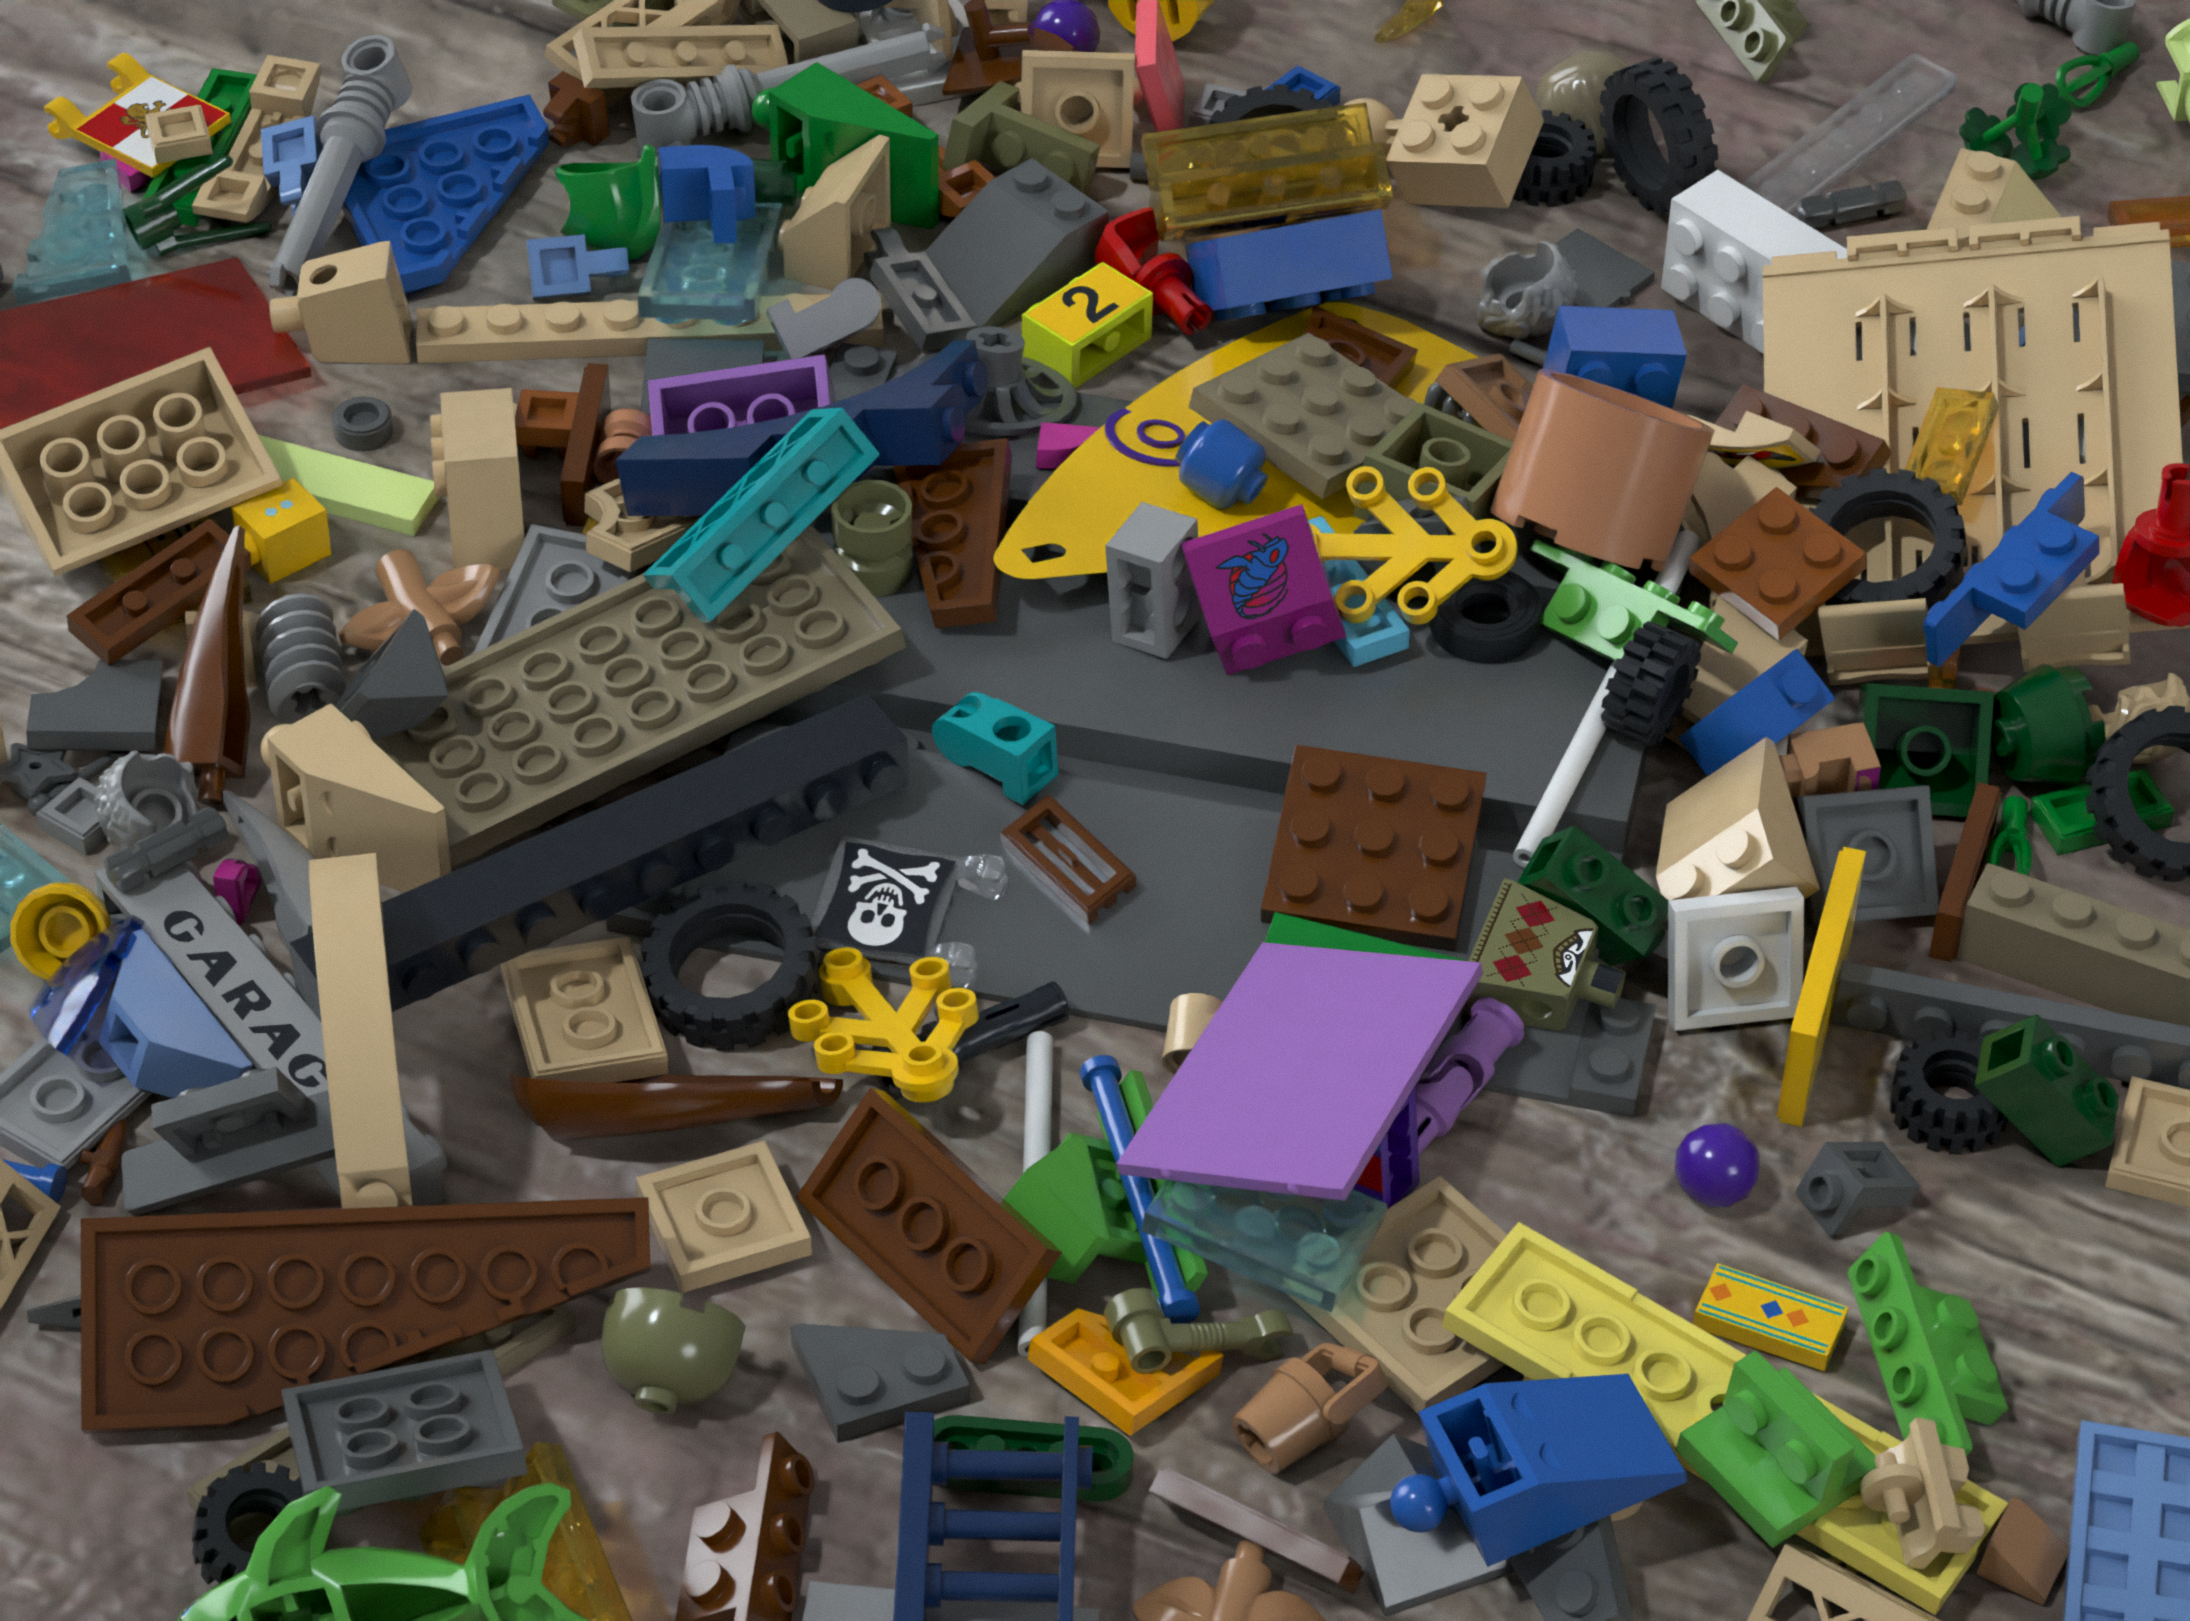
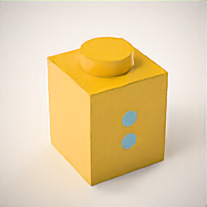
[231,477,332,584]

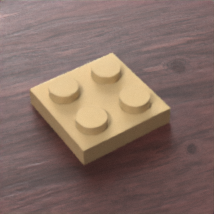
[636,1140,812,1293]

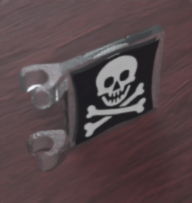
[811,835,1009,987]

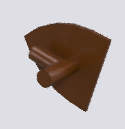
[942,0,1076,96]

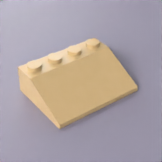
[0,347,282,577]

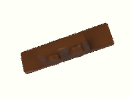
[675,1431,815,1621]

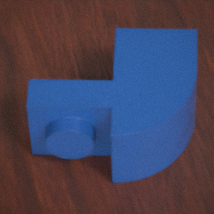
[659,145,756,244]
[1678,648,1836,776]

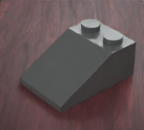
[924,158,1109,328]

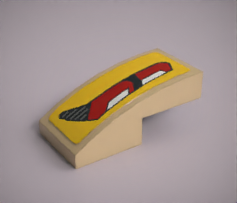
[1688,411,1821,468]

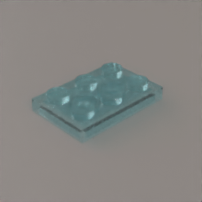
[1141,1180,1388,1312]

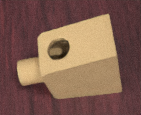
[270,241,414,364]

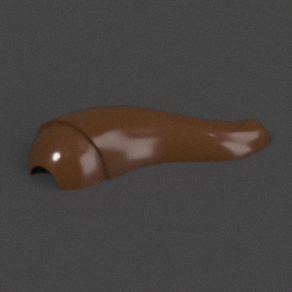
[510,1073,843,1141]

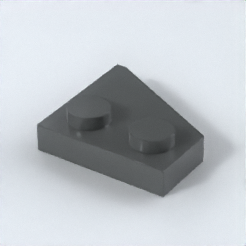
[790,1323,970,1443]

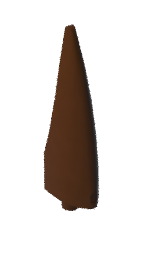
[163,526,251,805]

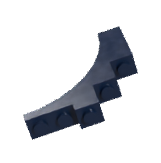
[616,340,988,516]

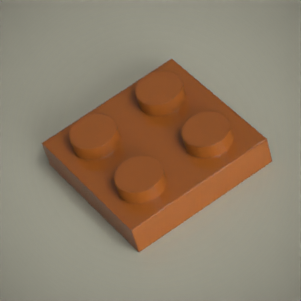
[1689,487,1867,641]

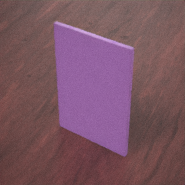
[1116,942,1483,1201]

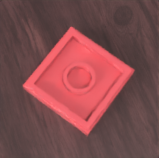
[1135,0,1185,150]

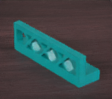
[643,408,880,622]

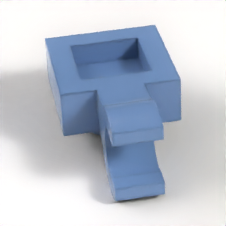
[261,115,323,218]
[526,234,629,300]

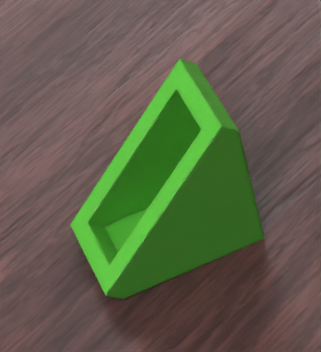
[1004,1136,1110,1284]

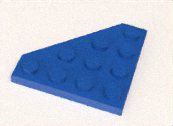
[323,94,549,293]

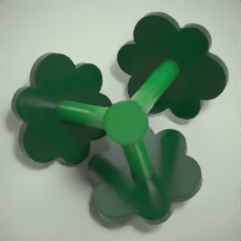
[1959,83,2072,180]

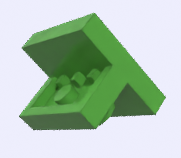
[1675,1350,1876,1548]

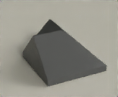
[335,609,448,740]
[1324,1434,1516,1616]

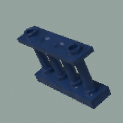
[893,1412,1093,1621]

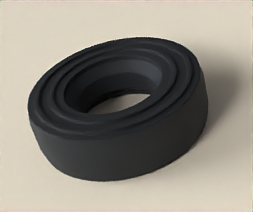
[1429,570,1542,663]

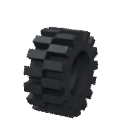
[1601,621,1701,746]

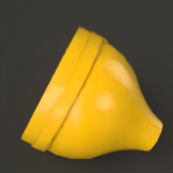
[10,882,112,982]

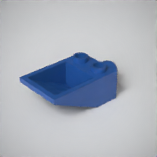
[1390,1374,1688,1567]

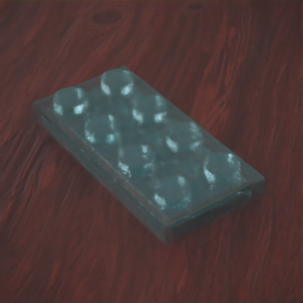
[638,202,783,326]

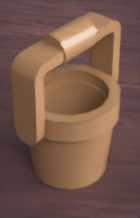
[1231,1342,1389,1474]

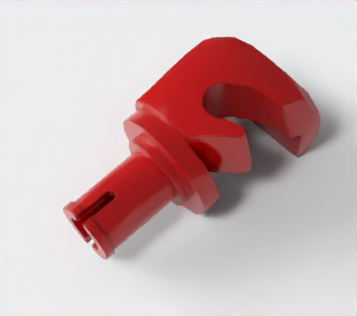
[2112,463,2190,627]

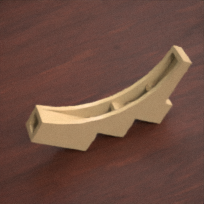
[1664,450,1808,752]

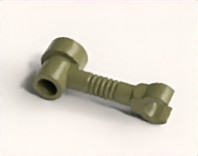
[1104,1288,1294,1374]

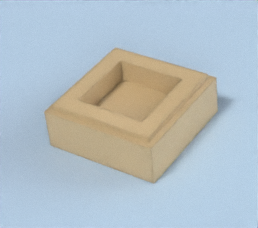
[145,105,213,164]

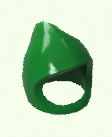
[554,144,662,260]

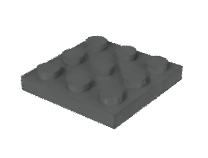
[281,1349,528,1517]

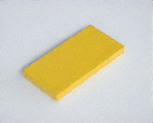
[1777,847,1866,1127]

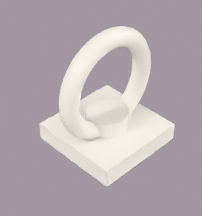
[1653,887,1804,1031]

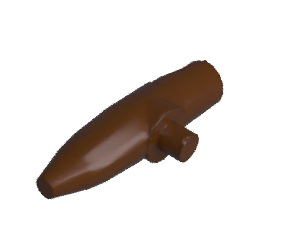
[79,1120,128,1204]

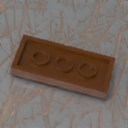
[795,1087,1062,1365]

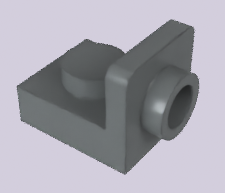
[1796,1141,1921,1236]

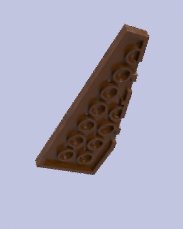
[81,1197,651,1434]

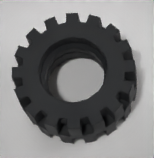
[1512,110,1596,207]
[1890,1031,2009,1155]
[192,1462,304,1584]

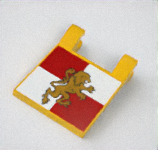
[44,53,231,178]

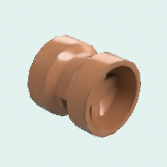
[593,408,652,485]

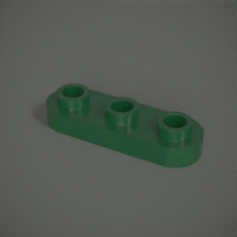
[934,1415,1134,1502]

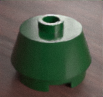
[1991,664,2106,787]

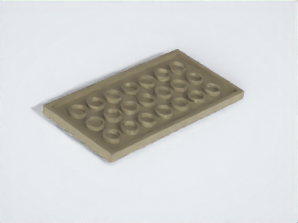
[372,524,906,867]

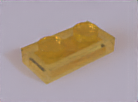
[1905,387,1999,506]

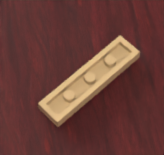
[572,25,788,88]

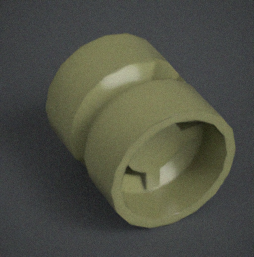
[831,480,913,598]

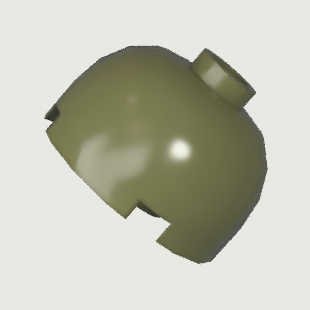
[601,1287,746,1415]

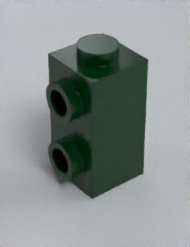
[1517,825,1668,967]
[1975,1014,2119,1167]

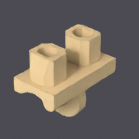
[1860,1417,1985,1569]

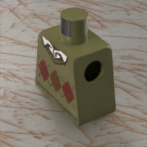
[1460,878,1626,1031]

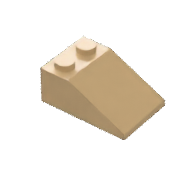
[1656,737,1820,917]

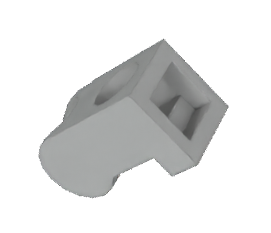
[766,277,881,360]

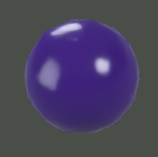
[1033,0,1100,52]
[1675,1123,1760,1208]

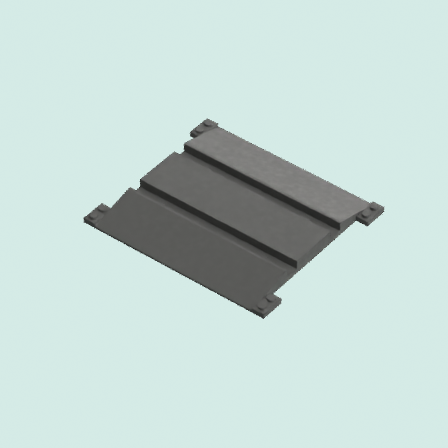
[606,342,1701,1118]

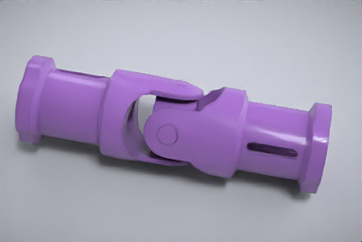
[1414,997,1525,1166]

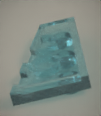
[12,159,132,305]

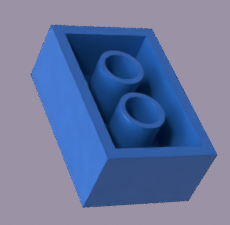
[1185,209,1393,321]

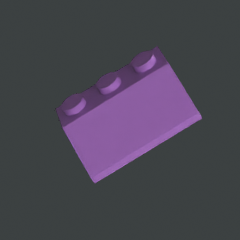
[648,355,836,435]

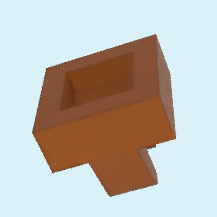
[515,389,579,460]

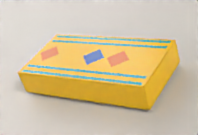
[1693,1263,1849,1372]

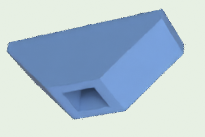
[98,929,253,1098]

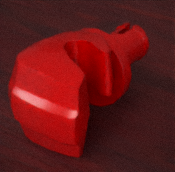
[1095,207,1212,335]

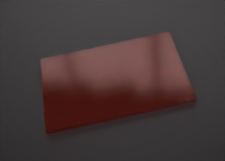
[0,257,311,429]

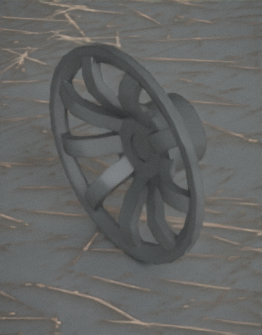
[903,326,1077,436]

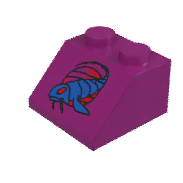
[1181,504,1347,675]

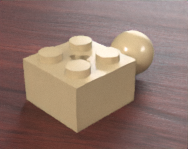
[1335,74,1544,208]

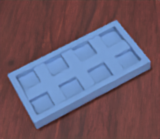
[2062,1420,2190,1621]

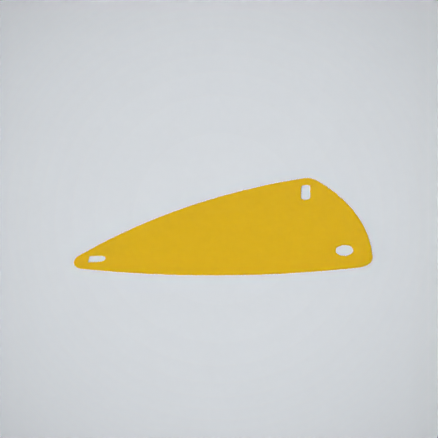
[993,302,1534,579]

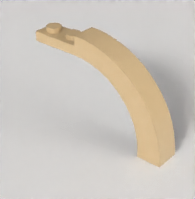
[309,853,413,1209]

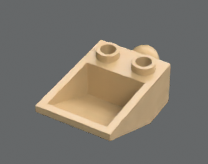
[261,703,451,893]

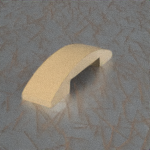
[192,55,322,223]

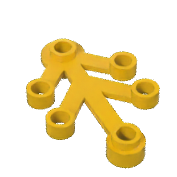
[1309,466,1518,625]
[788,947,979,1102]

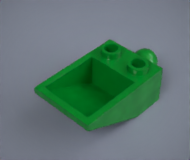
[752,62,939,229]

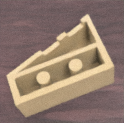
[430,388,524,570]

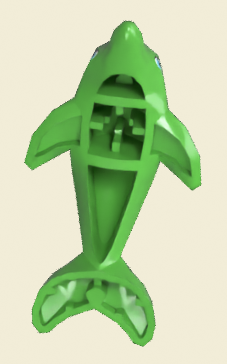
[177,1482,590,1621]

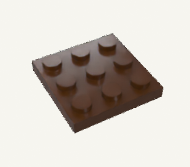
[1261,744,1487,952]

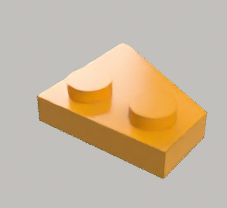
[1027,1308,1224,1436]

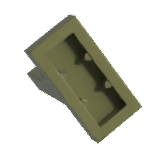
[942,81,1101,196]

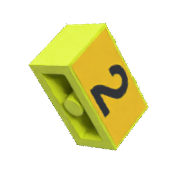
[1021,262,1153,389]

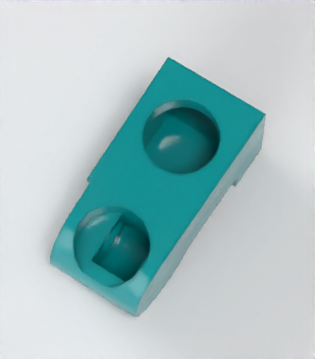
[932,692,1059,805]

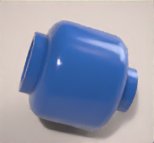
[1175,419,1269,510]

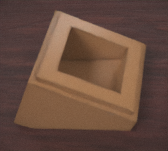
[1977,1496,2068,1606]

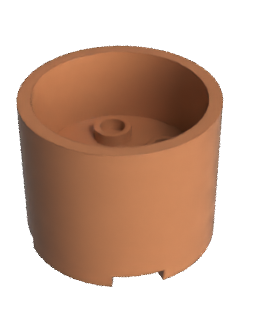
[1490,369,1715,572]

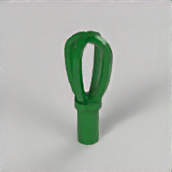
[2056,41,2140,109]
[1986,796,2032,876]

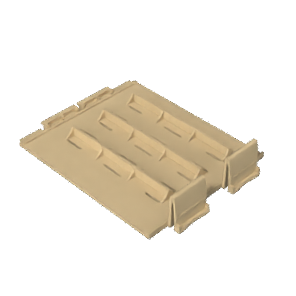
[1762,216,2190,686]

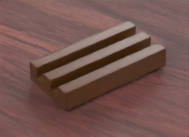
[1000,794,1136,925]

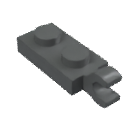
[863,227,977,351]

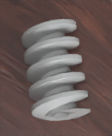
[256,593,346,724]

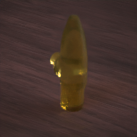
[1374,0,1443,42]

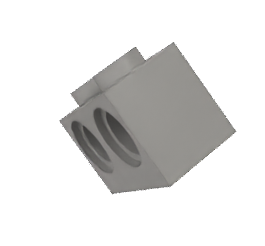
[1105,502,1202,659]

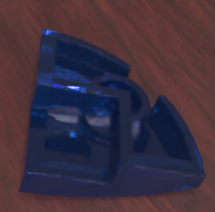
[29,915,145,1056]

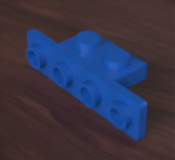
[1923,472,2100,667]

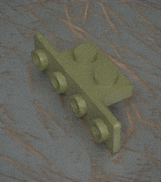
[1694,0,1810,83]

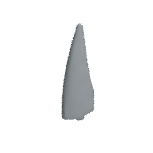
[223,790,317,955]

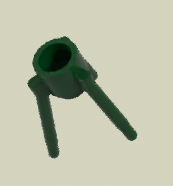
[122,156,272,256]

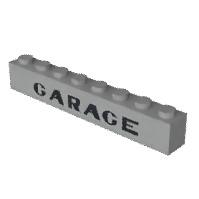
[94,860,447,1206]

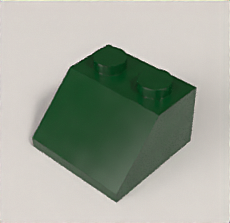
[1857,683,1994,817]

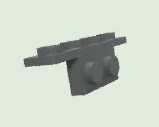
[122,1067,335,1216]

